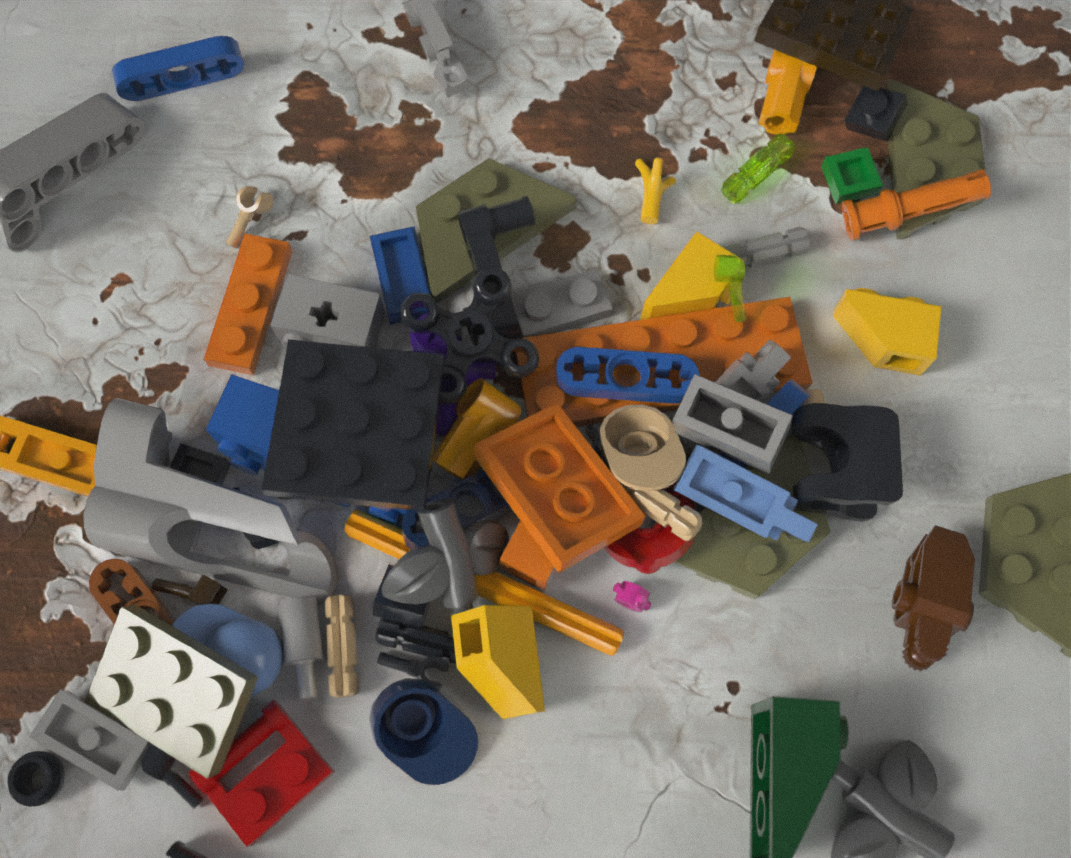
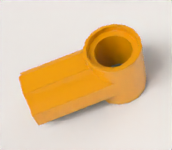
[758,50,817,136]
[432,378,521,481]

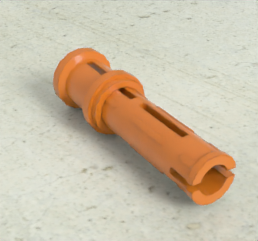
[841,169,991,241]

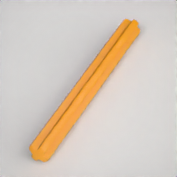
[344,510,624,656]

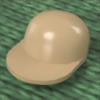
[600,404,686,491]

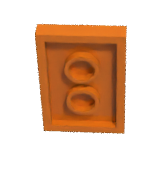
[472,403,646,573]

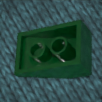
[749,697,849,858]

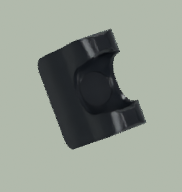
[792,403,903,522]

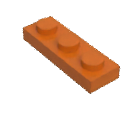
[203,233,293,376]

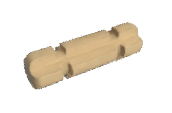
[619,482,703,541]
[325,595,359,698]

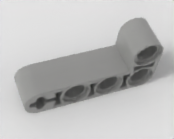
[0,93,145,253]

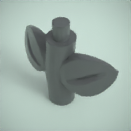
[382,498,509,615]
[831,740,955,858]

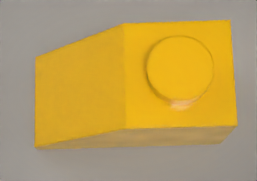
[640,231,744,320]

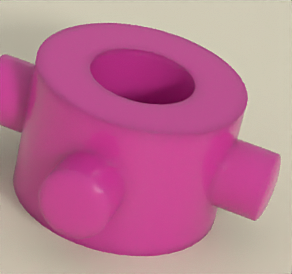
[613,581,651,613]

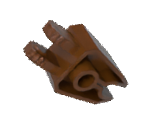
[892,525,975,672]

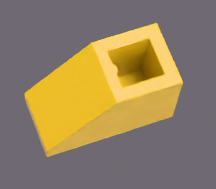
[833,288,942,376]
[451,605,545,719]

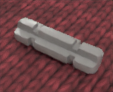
[724,227,811,271]

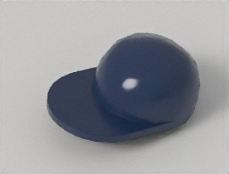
[369,678,478,785]

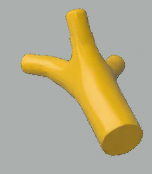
[635,157,676,224]

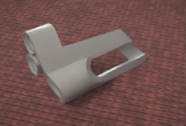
[84,398,339,605]

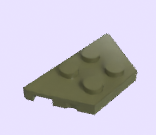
[883,80,986,239]
[416,158,577,303]
[674,434,831,599]
[979,473,1071,658]

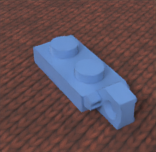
[673,445,818,542]

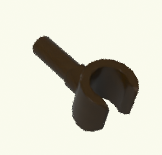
[152,574,228,605]

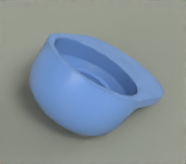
[172,604,284,697]

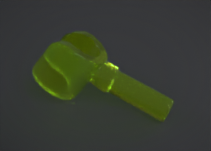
[714,255,747,322]

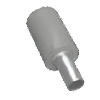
[278,596,323,700]

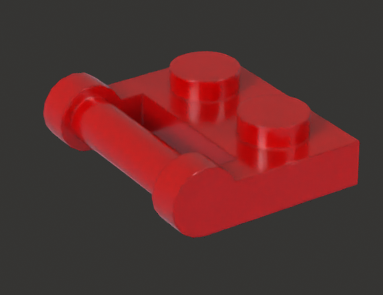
[188,699,335,847]

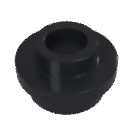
[7,751,65,807]

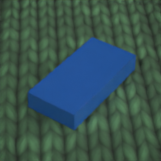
[370,226,431,325]

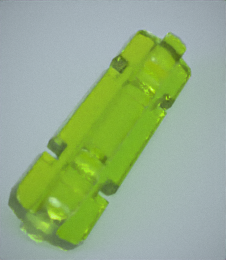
[721,134,795,204]

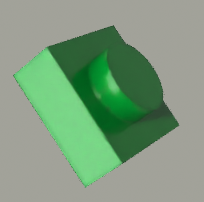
[821,147,883,205]

